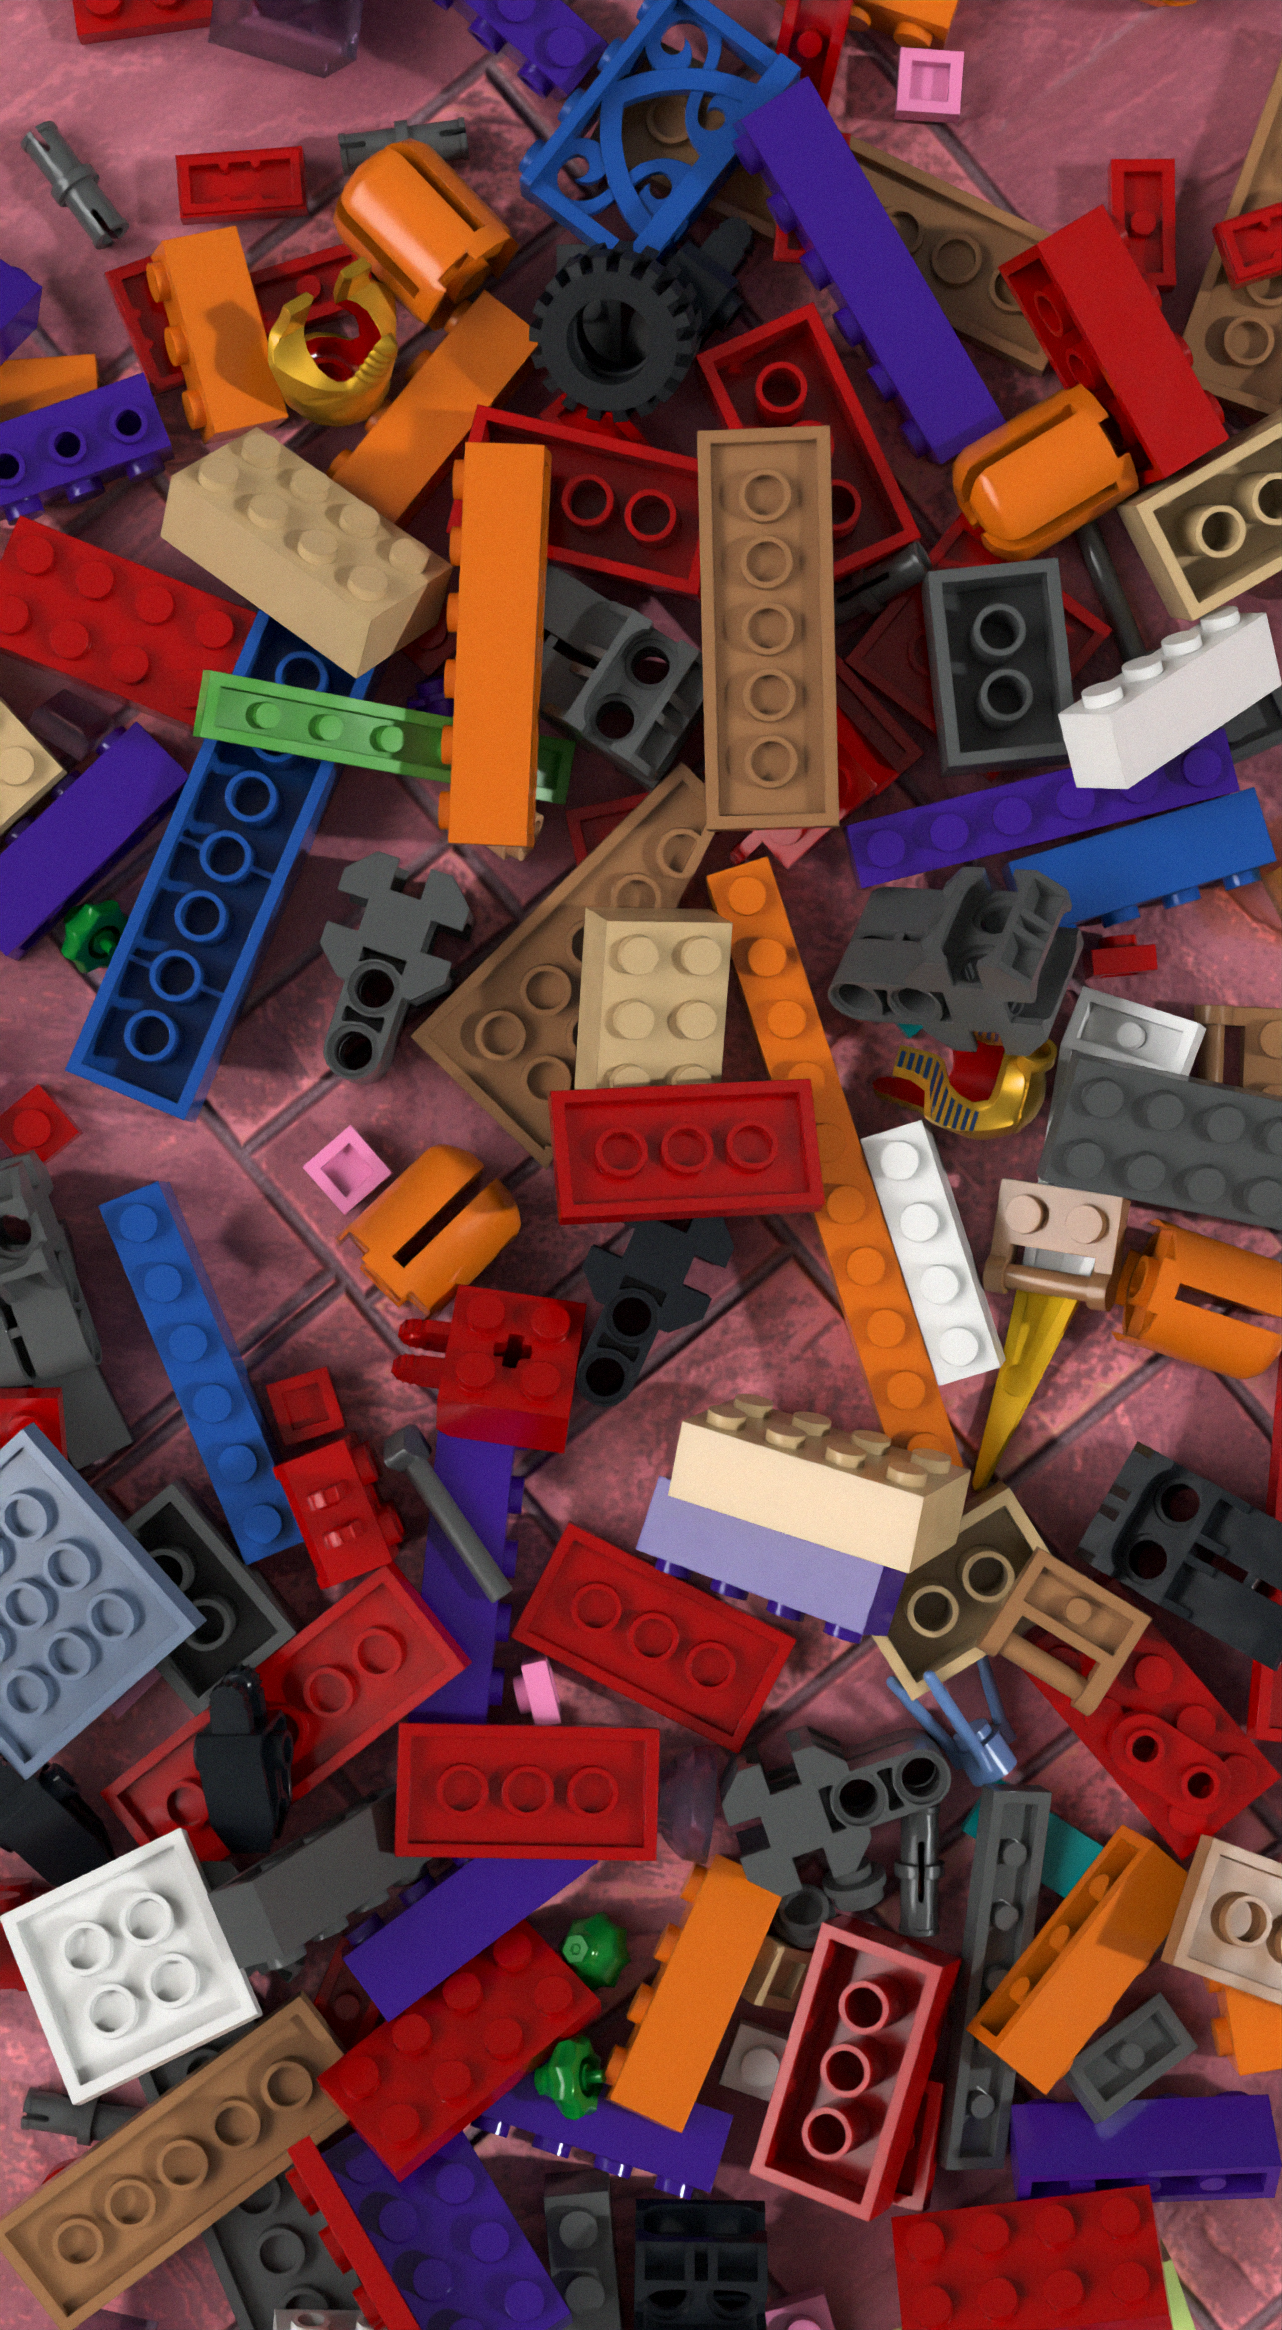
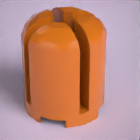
[333,138,519,331]
[952,384,1139,562]
[335,1144,521,1320]
[1111,1218,1282,1379]

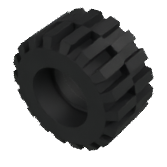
[529,240,703,423]

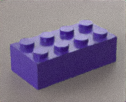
[321,2130,573,2330]

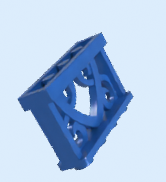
[518,0,801,263]

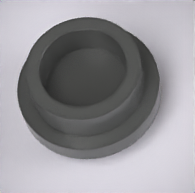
[822,1855,887,1912]
[772,1883,836,1948]

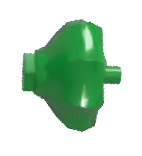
[61,899,130,973]
[558,1911,632,1992]
[534,2035,606,2120]

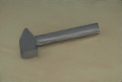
[1074,519,1161,678]
[383,1423,513,1603]

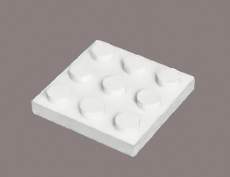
[0,1828,263,2106]

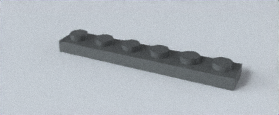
[937,1784,1052,2170]

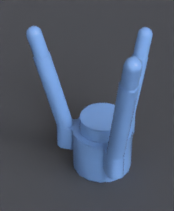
[886,1655,1017,1787]

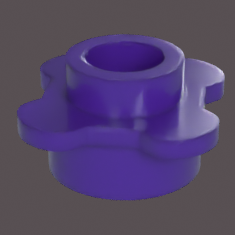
[406,674,454,717]

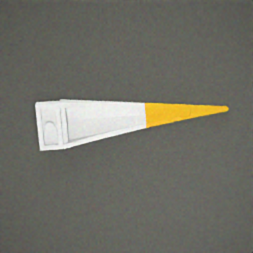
[972,986,1206,1492]

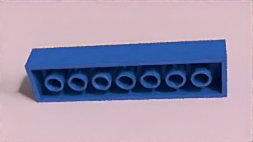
[65,609,392,1123]

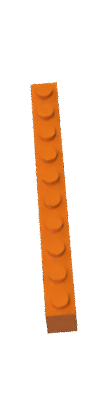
[705,856,964,1468]

